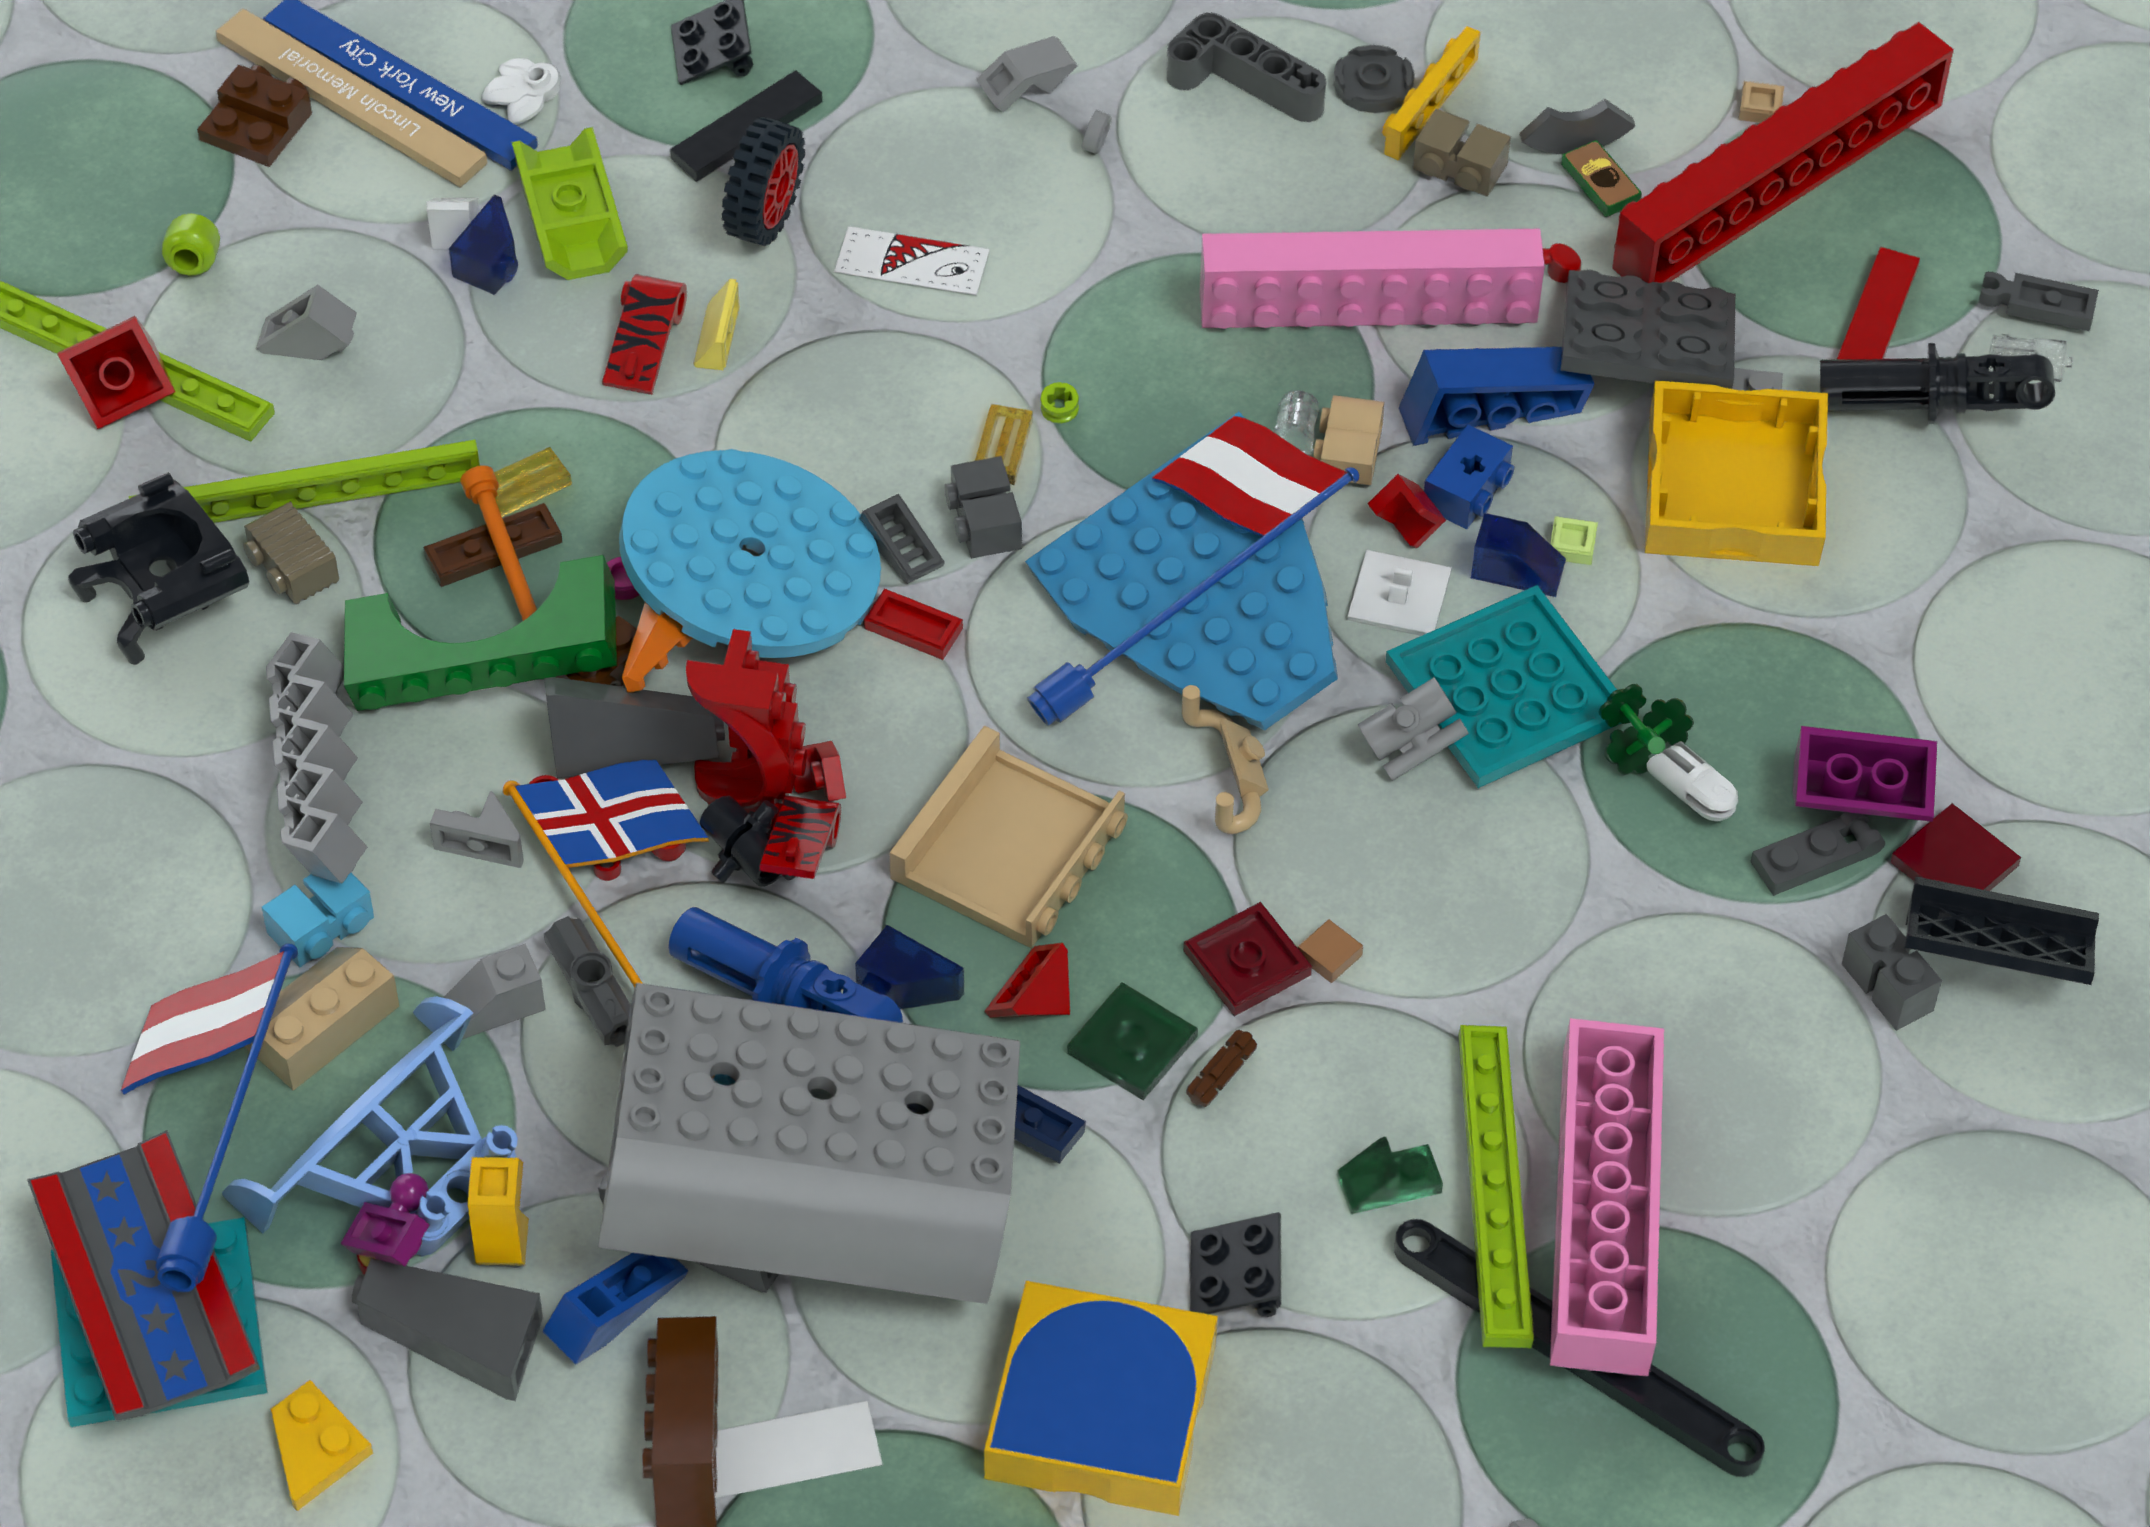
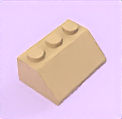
[244,947,399,1091]

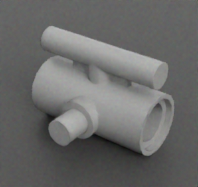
[1358,677,1469,781]

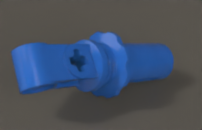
[669,907,903,1023]

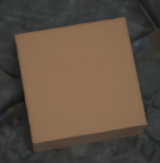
[1298,919,1363,983]

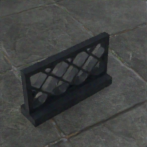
[1905,876,2099,985]

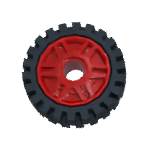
[722,117,805,246]

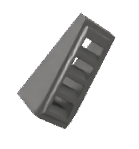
[860,493,945,584]

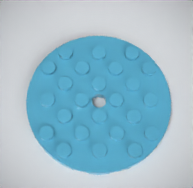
[619,449,881,658]

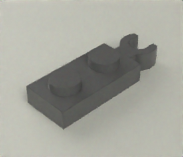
[1978,272,2099,332]

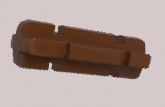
[1186,1030,1257,1107]

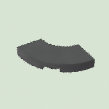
[1519,99,1636,154]

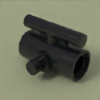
[700,795,796,887]

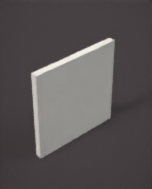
[1347,550,1452,636]

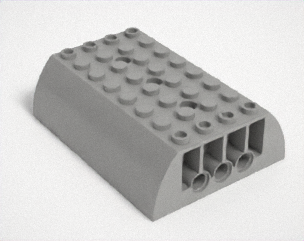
[598,983,1020,1304]

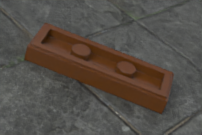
[423,503,563,587]

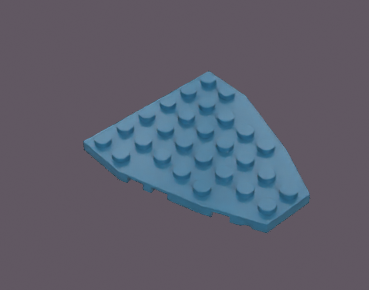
[1025,412,1338,730]

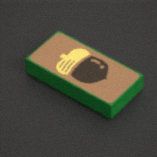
[1561,140,1642,217]

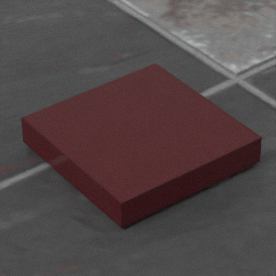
[1890,803,2021,891]
[1183,902,1312,1016]

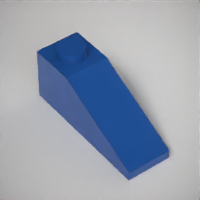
[543,1253,689,1364]

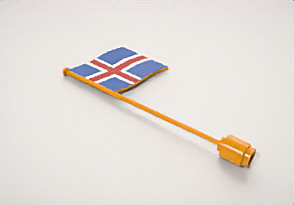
[503,760,715,1079]

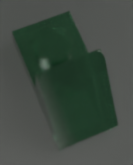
[1337,1136,1443,1215]

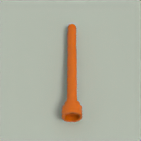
[460,465,537,621]

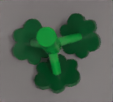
[1599,684,1694,775]

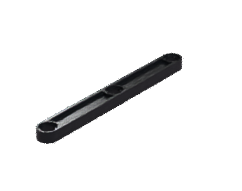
[1394,1219,1765,1477]

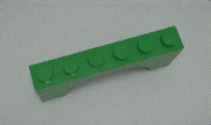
[344,555,617,711]

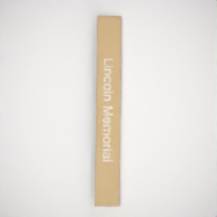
[216,8,488,188]

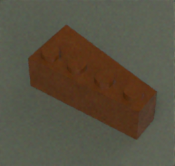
[643,1316,719,1527]

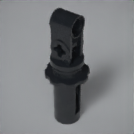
[1820,343,2055,424]

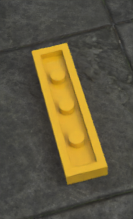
[1382,26,1481,160]

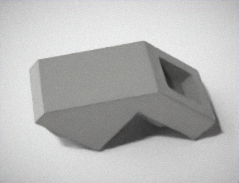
[976,36,1078,111]

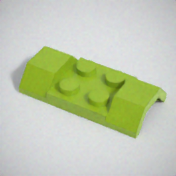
[512,127,628,280]

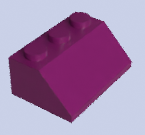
[1792,726,1937,822]

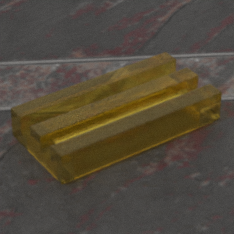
[975,404,1033,485]
[494,447,572,517]

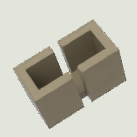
[1413,109,1511,197]

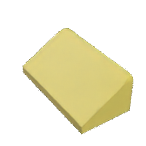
[694,279,740,370]

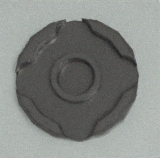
[1333,45,1415,113]

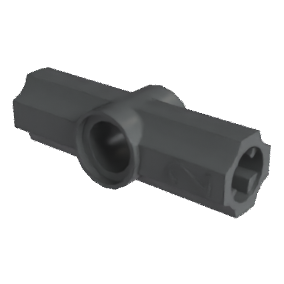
[544,916,631,1047]

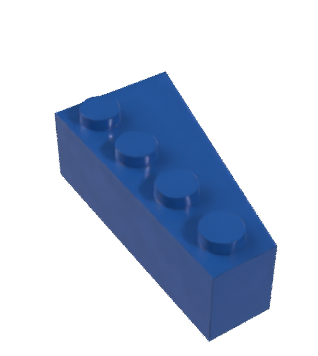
[1398,346,1595,446]

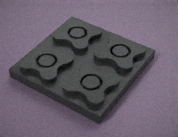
[1560,270,1736,389]

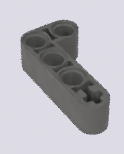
[1166,13,1326,122]

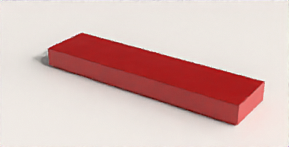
[1837,246,1920,359]

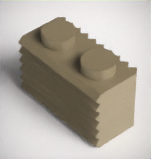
[243,502,339,604]

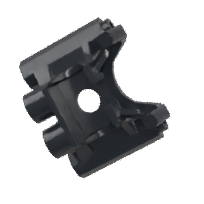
[68,472,250,665]

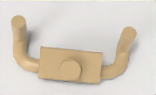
[1182,685,1269,834]

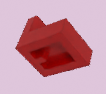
[794,741,846,801]

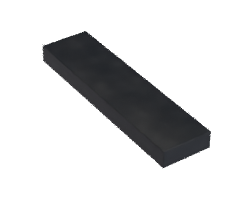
[670,70,822,181]

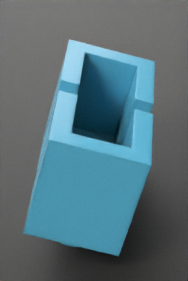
[262,873,374,968]

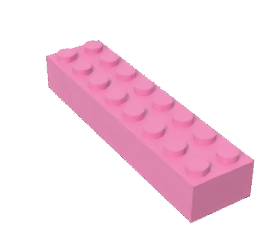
[1200,229,1545,329]
[1550,1018,1664,1376]

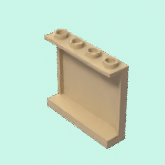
[889,726,1128,949]

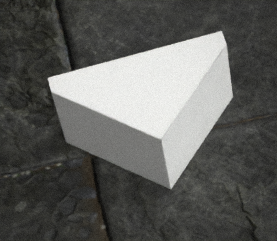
[427,198,478,250]

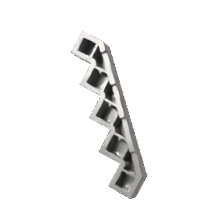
[266,632,368,884]

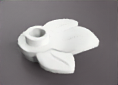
[482,58,561,125]

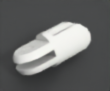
[1647,741,1738,821]

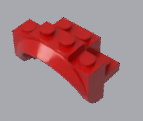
[686,629,807,813]

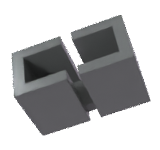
[944,456,1022,559]
[1842,914,1942,1031]

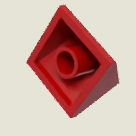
[57,316,175,429]

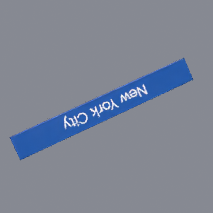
[263,0,538,171]

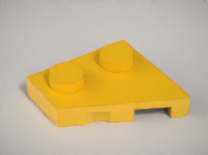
[271,1380,373,1511]

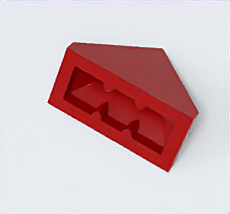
[984,942,1070,1018]

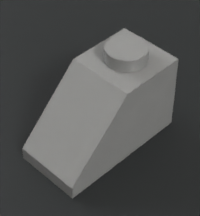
[256,285,357,360]
[443,944,546,1039]

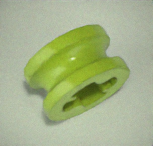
[1040,382,1079,423]

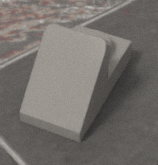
[430,791,524,868]

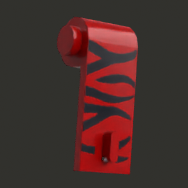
[602,274,687,395]
[760,796,841,879]

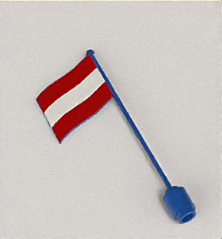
[1027,416,1359,726]
[121,943,298,1292]

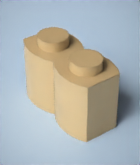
[1313,395,1384,485]

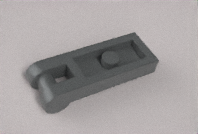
[1751,812,1885,896]

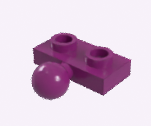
[340,1173,430,1267]

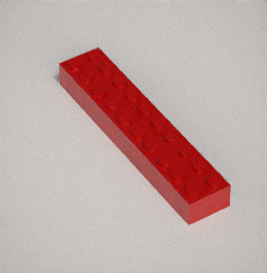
[1612,22,1954,284]

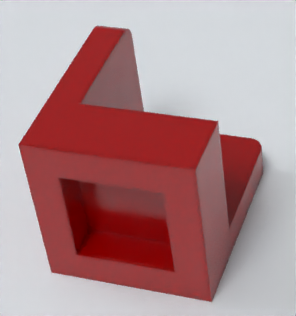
[1367,474,1446,548]

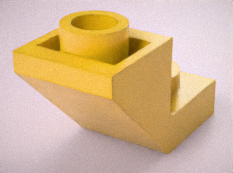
[467,1157,529,1266]

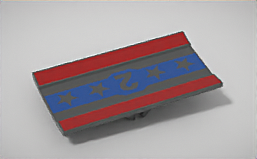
[27,1130,260,1421]

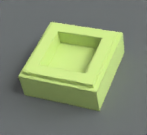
[1548,516,1598,565]

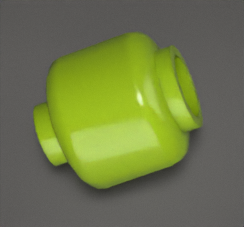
[162,213,220,276]

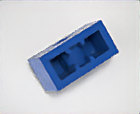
[1424,424,1515,529]

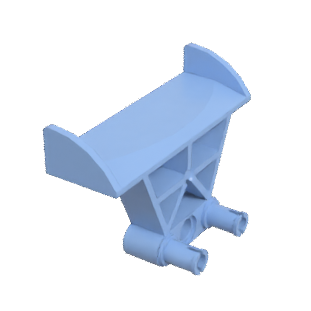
[222,996,518,1256]

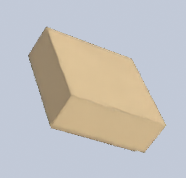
[1739,81,1784,123]

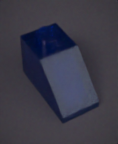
[449,194,518,295]
[1471,513,1566,597]
[855,925,964,1010]

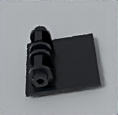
[671,0,753,85]
[1190,1212,1281,1317]

